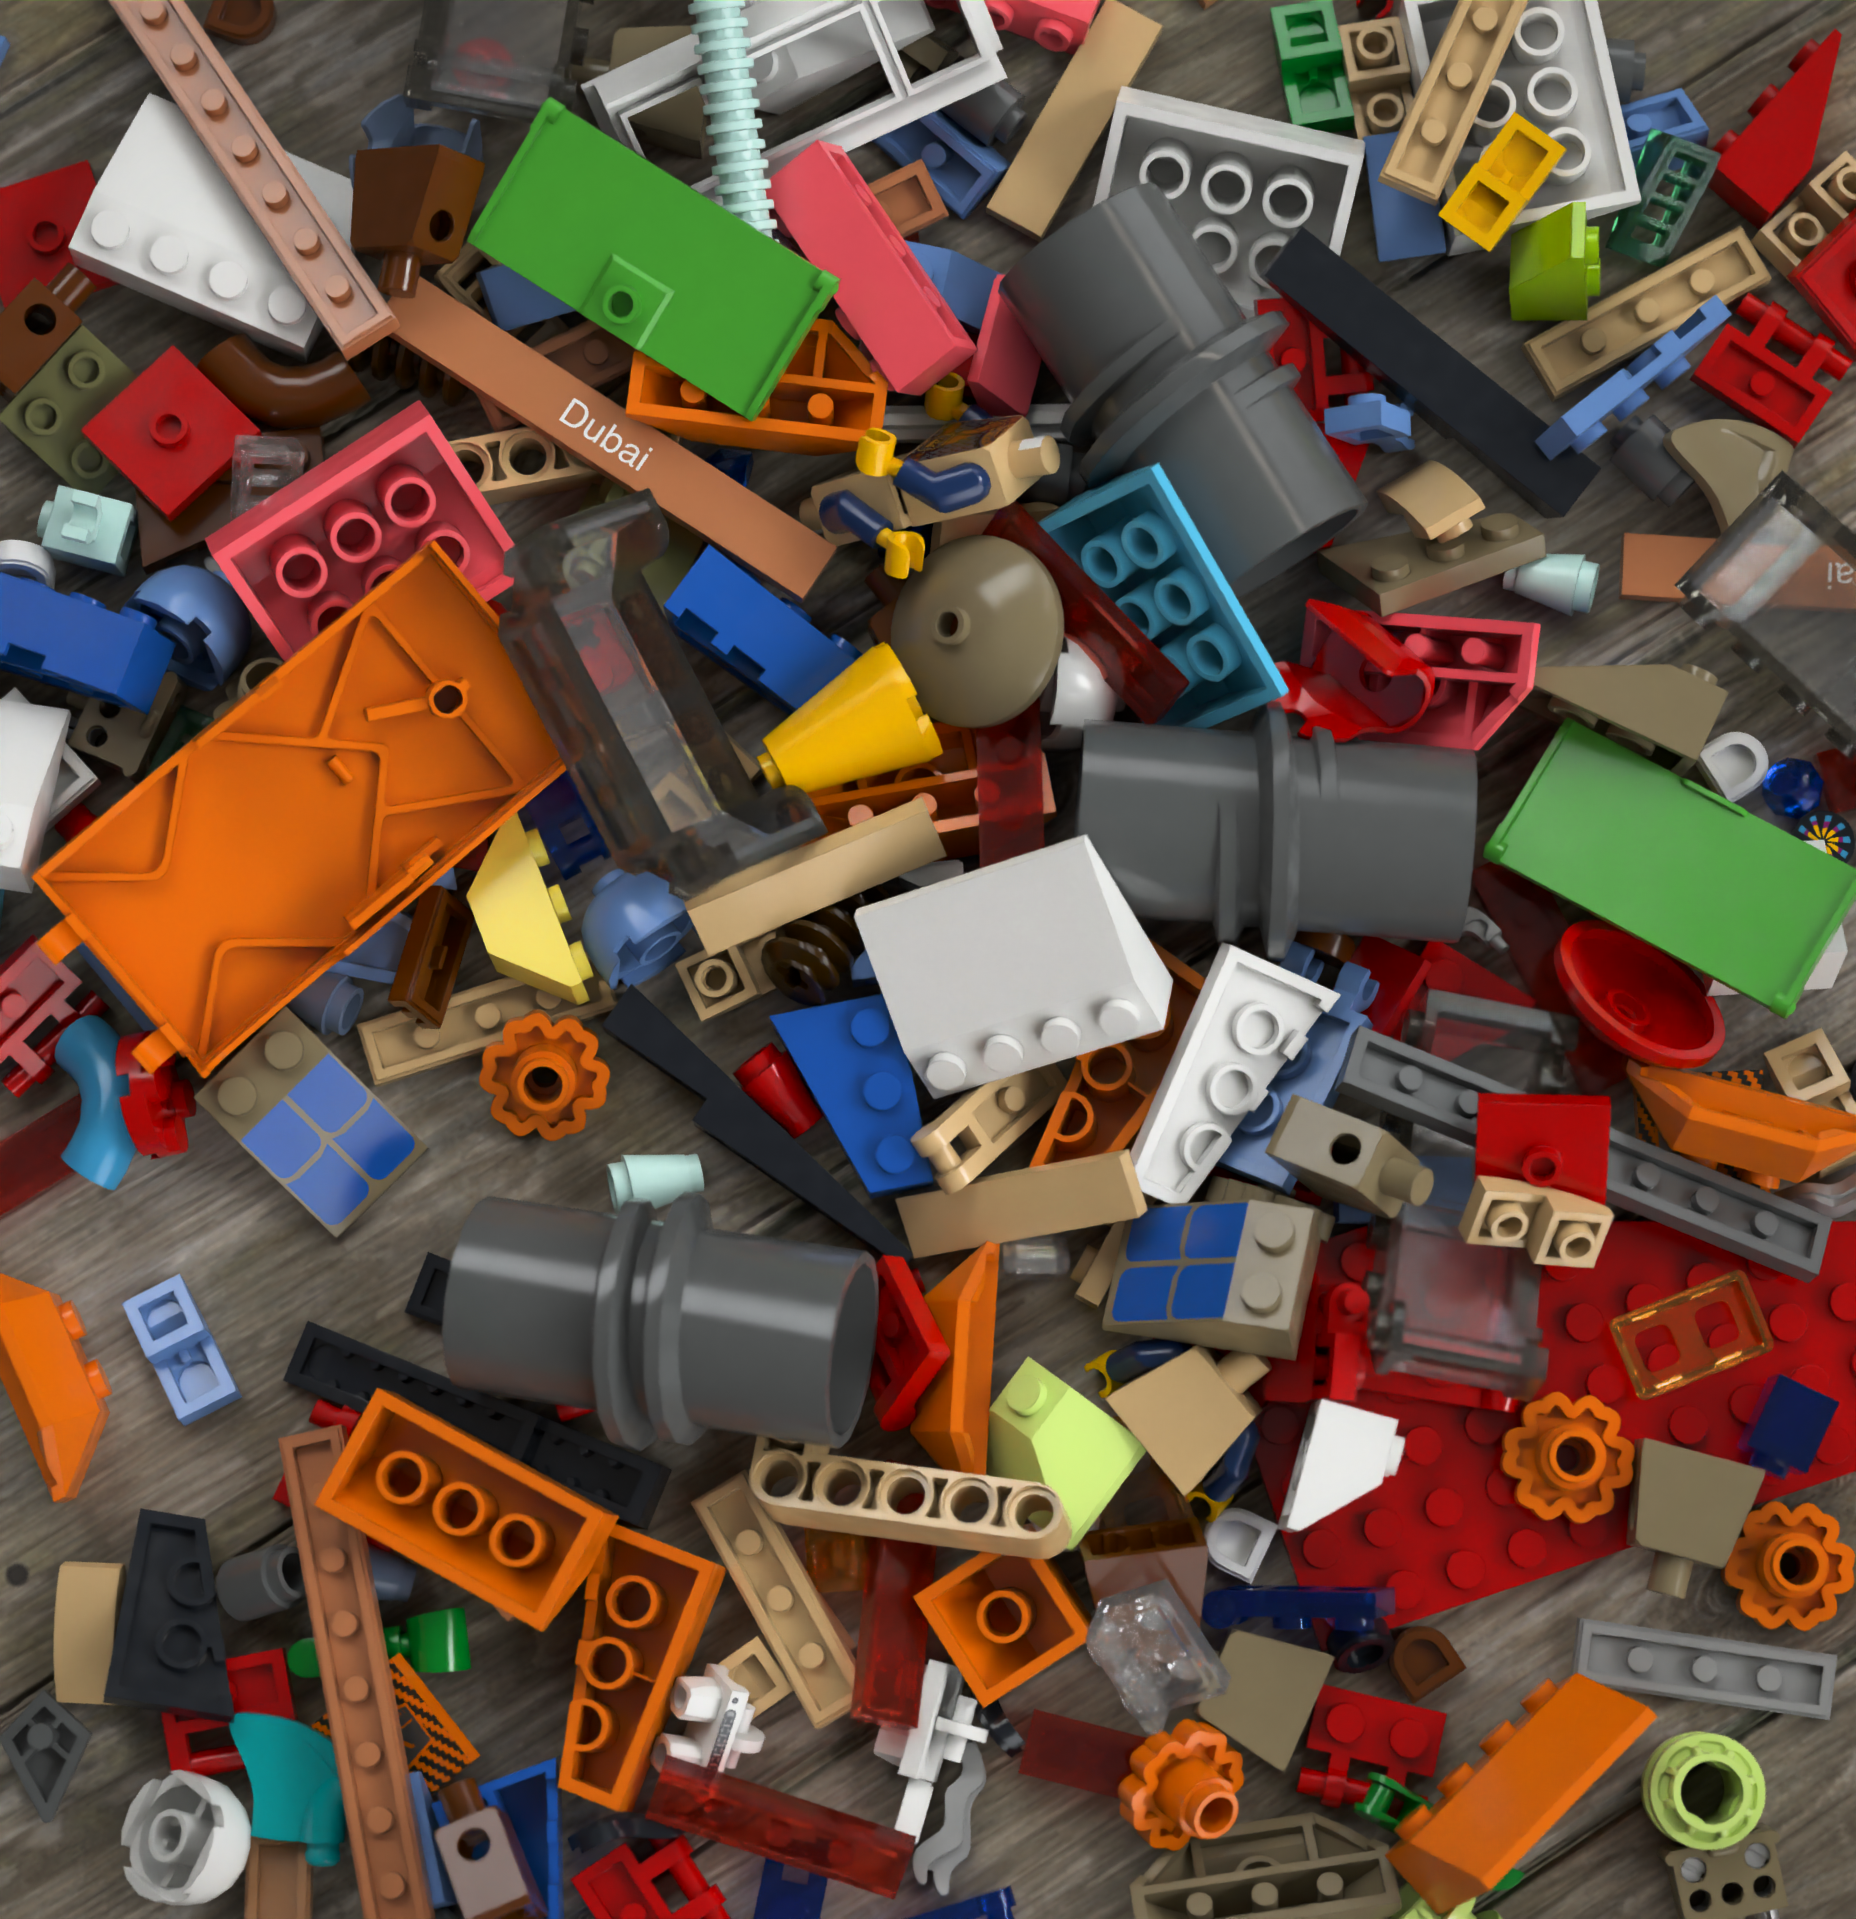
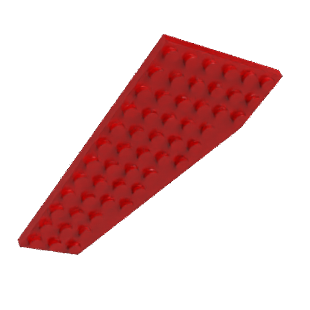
[1254,1221,1856,1652]

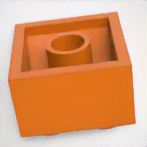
[913,1523,1101,1708]

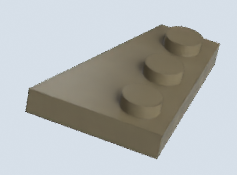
[1316,513,1546,617]

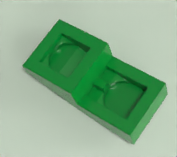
[1270,0,1355,133]

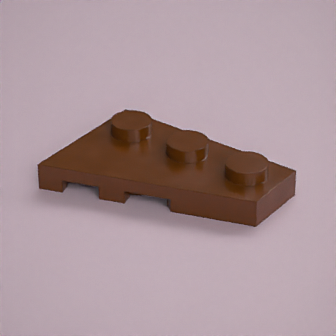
[135,427,325,575]

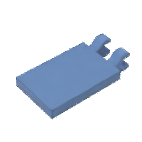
[1215,941,1380,1195]

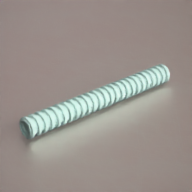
[688,0,780,243]

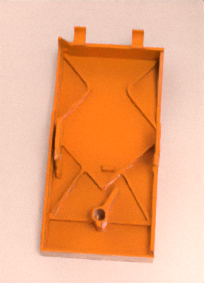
[31,540,601,1079]

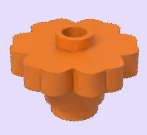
[479,1009,610,1141]
[1500,1392,1635,1524]
[1720,1501,1855,1631]
[1118,1719,1244,1851]

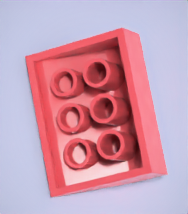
[205,400,532,662]

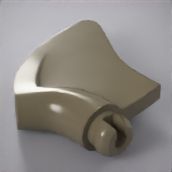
[1663,419,1800,541]

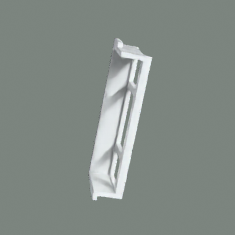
[581,0,1008,206]

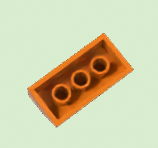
[314,1388,619,1631]
[1384,1672,1657,1915]

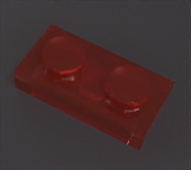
[1018,1709,1147,1799]

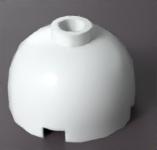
[1019,624,1127,752]
[121,1770,251,1905]

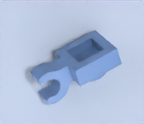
[1324,393,1415,453]

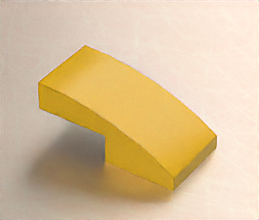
[1438,112,1567,252]

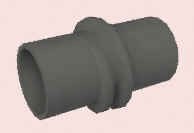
[998,182,1369,600]
[1073,701,1478,962]
[442,1191,879,1451]

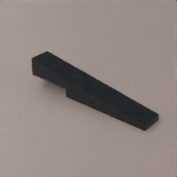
[1259,226,1601,518]
[602,984,913,1265]
[283,1321,672,1530]

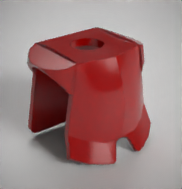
[1273,599,1435,743]

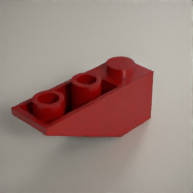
[1703,29,1842,230]

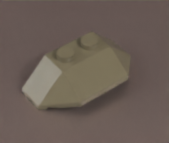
[1129,1812,1401,1919]

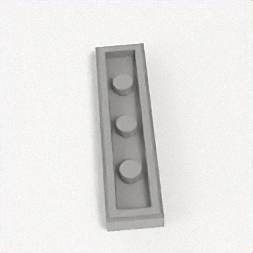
[1570,1618,1837,1720]

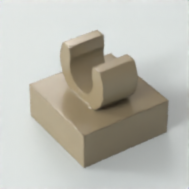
[884,33,960,84]

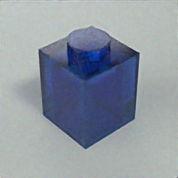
[1736,1374,1839,1480]

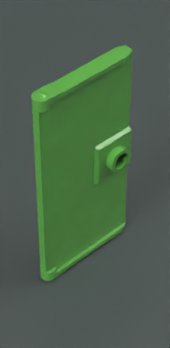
[467,97,841,421]
[1483,717,1856,1019]

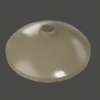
[891,535,1064,729]

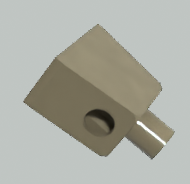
[570,25,709,159]
[1265,1094,1434,1219]
[1626,1438,1766,1600]
[1168,1628,1335,1772]

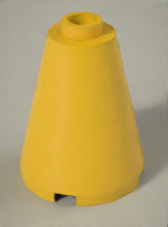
[756,642,943,797]

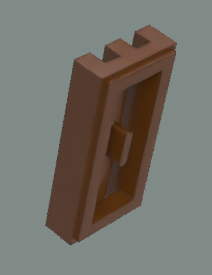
[387,886,475,1029]

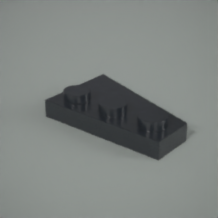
[104,1508,235,1724]

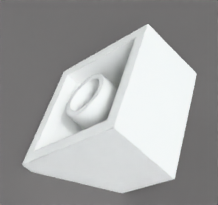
[1277,1399,1405,1532]

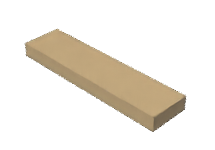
[986,0,1163,242]
[1378,0,1529,207]
[1521,225,1772,402]
[682,797,947,956]
[356,952,618,1087]
[895,1149,1147,1258]
[691,1469,875,1729]

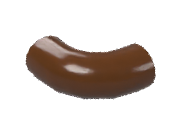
[196,333,372,428]

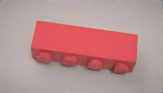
[766,140,978,396]

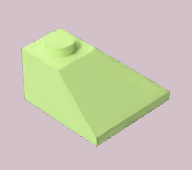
[986,1356,1147,1552]

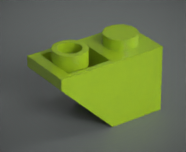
[1509,202,1601,321]

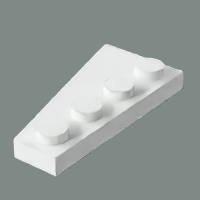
[1130,942,1341,1204]

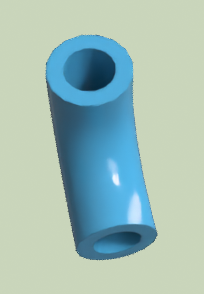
[55,1015,137,1190]

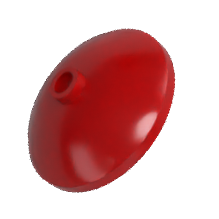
[1553,920,1725,1069]

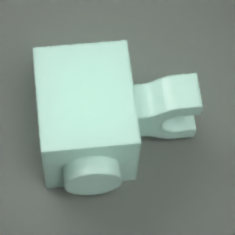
[37,485,139,577]

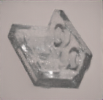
[1086,1579,1231,1736]

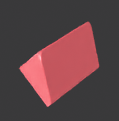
[967,274,1042,417]

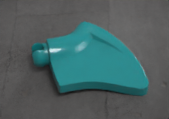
[229,1712,346,1866]

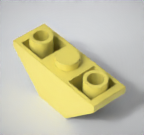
[466,813,594,1005]

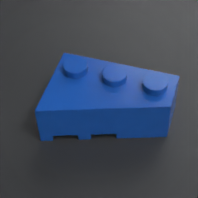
[663,544,863,716]
[0,572,176,715]
[769,994,933,1199]
[431,1755,564,1919]

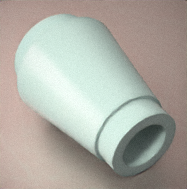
[1503,554,1600,616]
[606,1154,704,1215]

